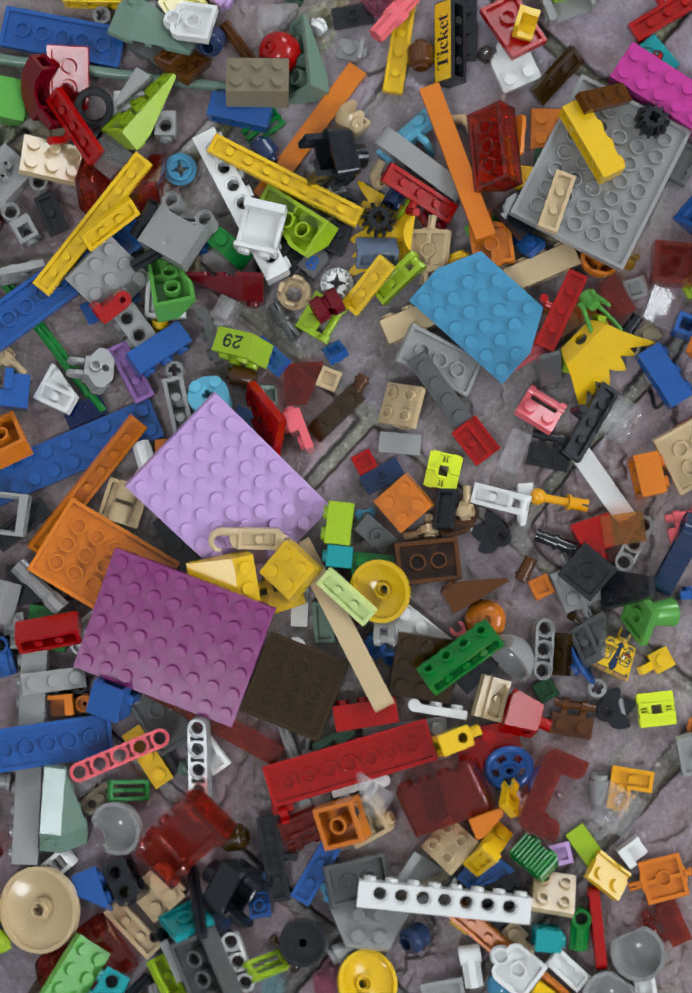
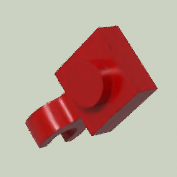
[271,801,294,825]

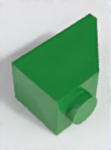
[207,226,254,272]

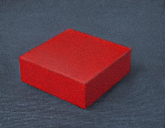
[350,448,378,476]

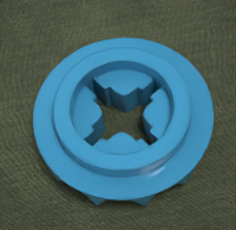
[164,153,197,186]

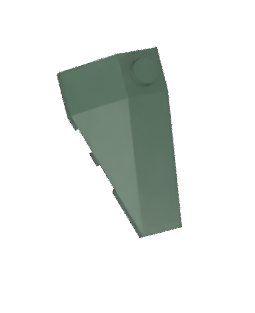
[107,0,197,56]
[288,14,329,104]
[39,764,88,853]

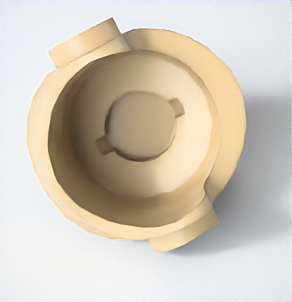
[335,100,371,138]

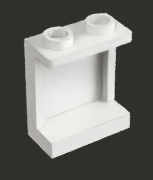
[233,196,288,260]

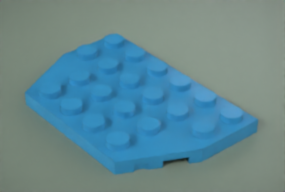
[409,251,543,384]

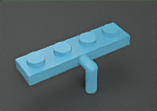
[376,107,451,164]

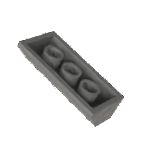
[168,925,243,993]

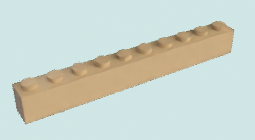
[379,241,581,347]

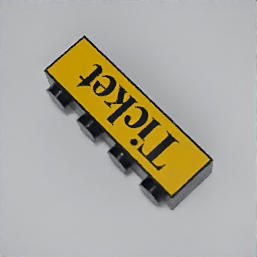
[434,0,466,89]

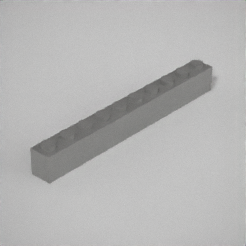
[8,650,51,865]

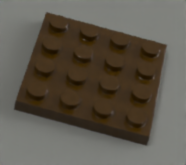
[239,631,350,742]

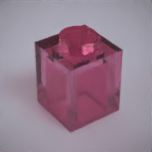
[312,968,338,993]

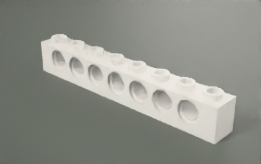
[192,127,292,286]
[356,875,532,925]

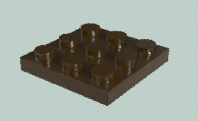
[388,631,455,704]

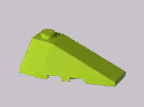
[101,73,176,150]
[259,184,339,258]

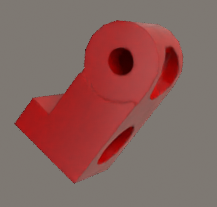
[88,289,131,325]

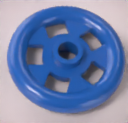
[484,745,534,790]

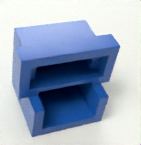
[0,367,31,411]
[86,677,141,724]

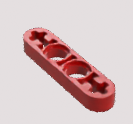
[586,885,607,970]

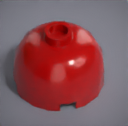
[258,31,301,72]

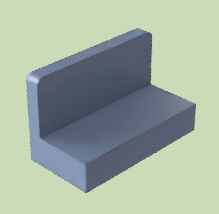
[355,237,399,269]

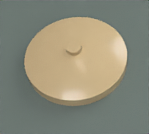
[0,866,80,954]

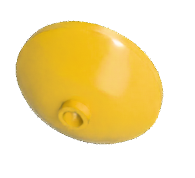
[350,559,411,623]
[337,950,398,993]

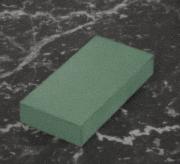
[312,601,336,644]

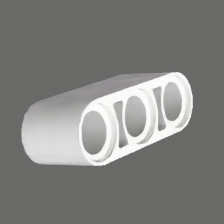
[221,929,255,993]

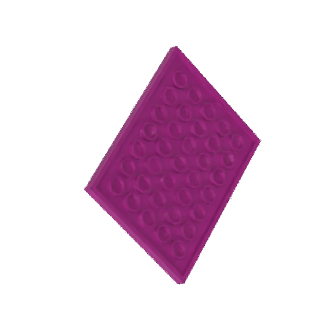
[73,547,276,727]

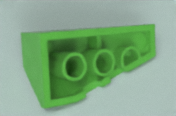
[145,249,196,322]

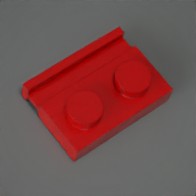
[451,415,500,467]

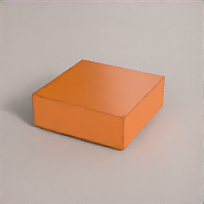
[527,573,555,601]

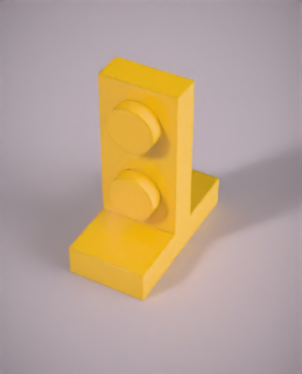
[462,821,513,877]

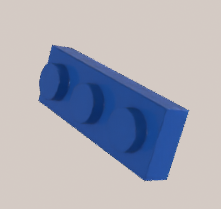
[290,840,341,907]

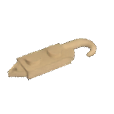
[208,527,292,552]

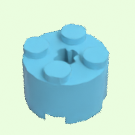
[188,376,233,413]

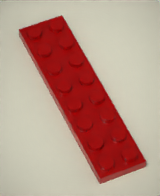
[262,718,438,808]

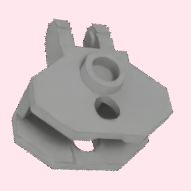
[66,348,115,395]

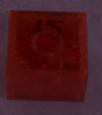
[649,240,692,289]

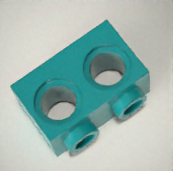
[322,545,353,570]
[531,922,566,954]
[88,966,131,993]

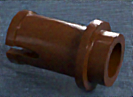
[353,373,370,394]
[514,555,537,584]

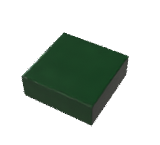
[531,678,560,704]

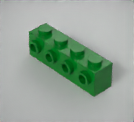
[416,618,505,696]

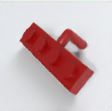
[627,0,692,43]
[46,87,105,165]
[379,162,458,224]
[534,268,588,352]

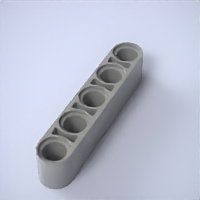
[374,126,459,203]
[187,715,213,821]

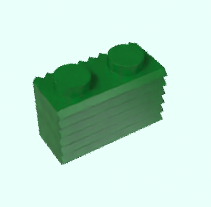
[509,832,559,883]

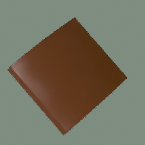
[153,49,211,86]

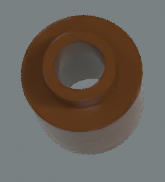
[226,365,258,389]

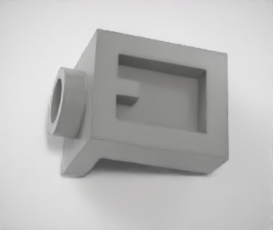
[337,38,368,65]

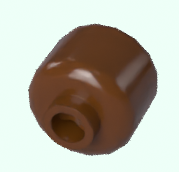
[407,39,434,72]

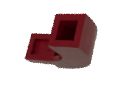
[21,53,63,130]

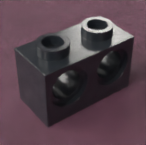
[102,855,150,907]

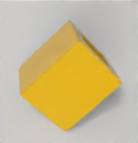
[512,5,541,42]

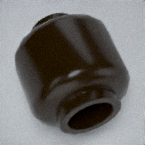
[217,823,250,852]

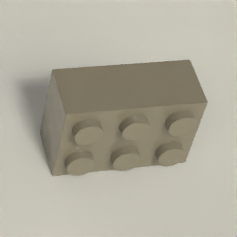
[226,58,289,108]

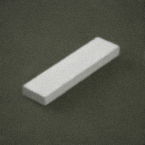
[572,448,636,526]

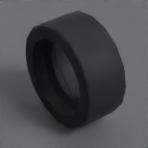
[74,87,114,128]

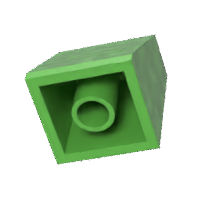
[0,75,28,126]

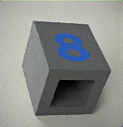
[297,249,330,282]

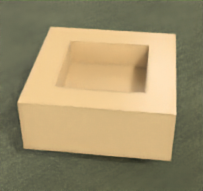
[315,365,343,393]

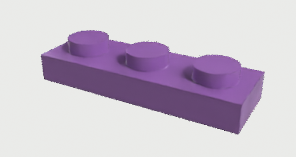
[108,341,155,405]

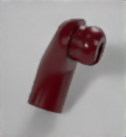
[417,211,447,229]

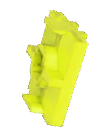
[423,450,463,489]
[635,690,677,728]

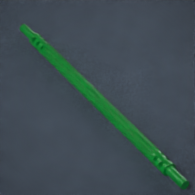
[0,266,107,414]

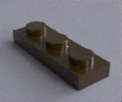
[529,46,584,106]
[307,384,366,443]

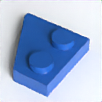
[456,858,515,889]

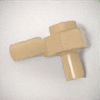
[0,347,27,374]
[456,485,475,521]
[403,514,439,541]

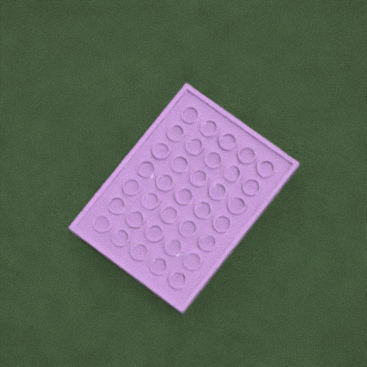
[124,392,329,582]

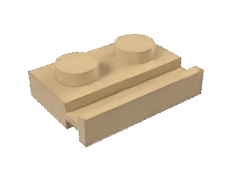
[471,674,511,723]

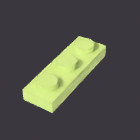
[316,567,378,626]

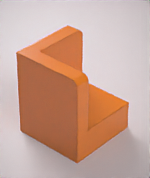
[47,693,77,716]

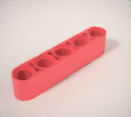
[70,728,169,782]

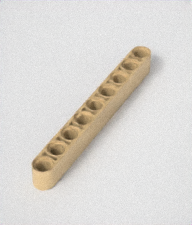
[297,537,395,712]

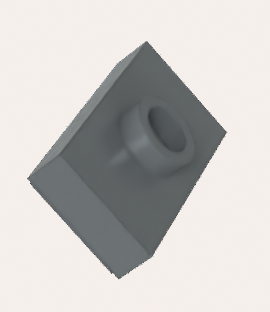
[668,142,692,188]
[352,512,397,554]

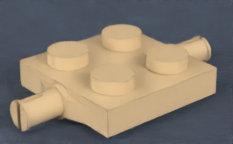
[407,215,452,285]

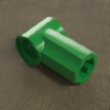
[568,905,591,952]

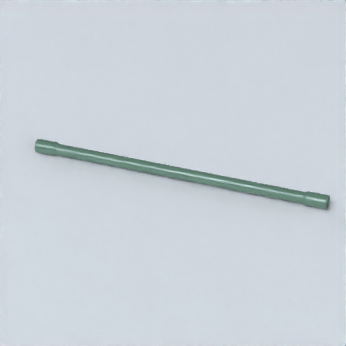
[0,54,226,92]

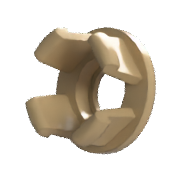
[277,275,311,311]

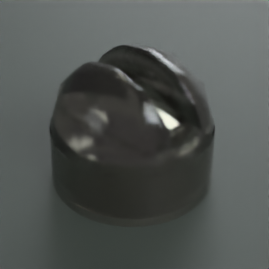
[476,45,494,64]

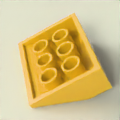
[185,550,261,602]

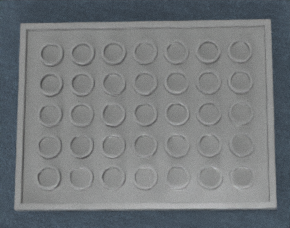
[509,74,692,273]

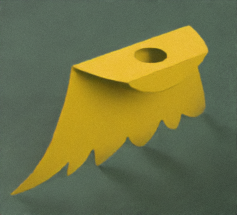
[349,180,415,277]
[561,320,656,405]

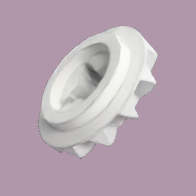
[320,267,353,299]

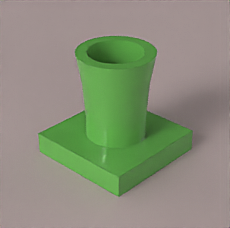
[620,598,680,646]

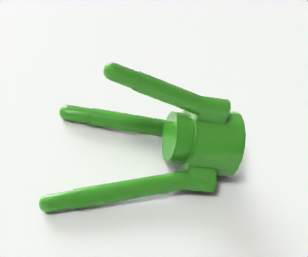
[578,289,623,333]

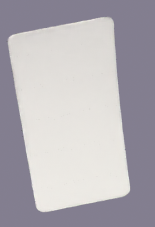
[291,588,309,627]

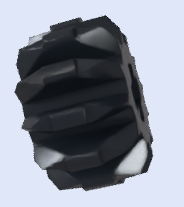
[634,103,670,139]
[361,202,396,238]

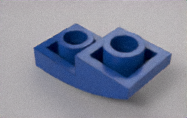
[248,871,272,920]

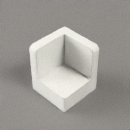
[615,834,648,869]

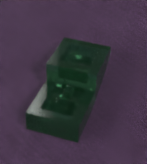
[312,729,356,751]

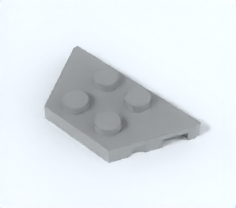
[329,904,410,951]

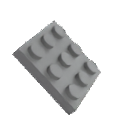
[64,236,149,322]

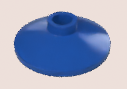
[570,646,595,684]

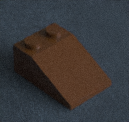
[439,578,509,615]

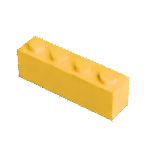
[558,100,626,185]

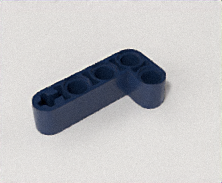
[654,511,692,597]

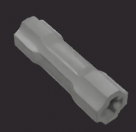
[11,558,69,615]

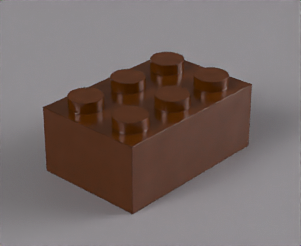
[394,537,462,585]

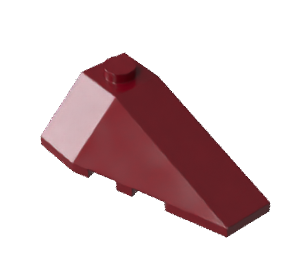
[185,272,266,309]

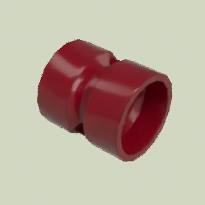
[308,287,346,325]

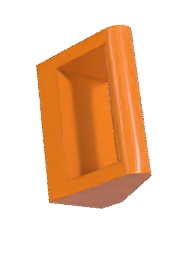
[466,805,503,840]

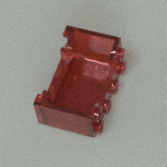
[515,746,590,843]
[135,787,237,890]

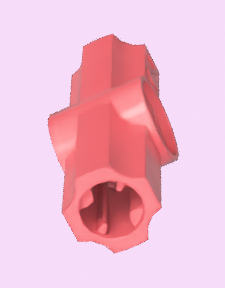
[368,0,420,43]

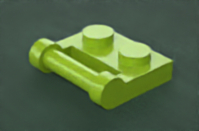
[295,291,348,345]

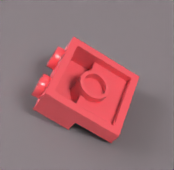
[282,406,315,454]

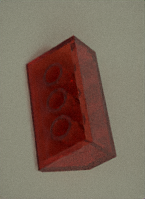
[467,100,523,193]

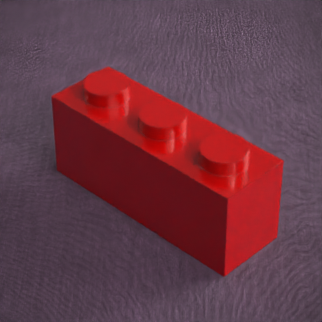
[14,611,83,655]
[332,696,399,732]

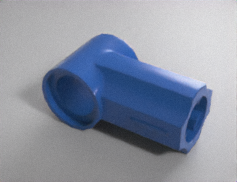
[0,635,18,678]

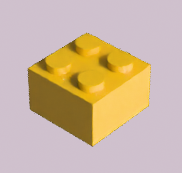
[259,540,324,600]

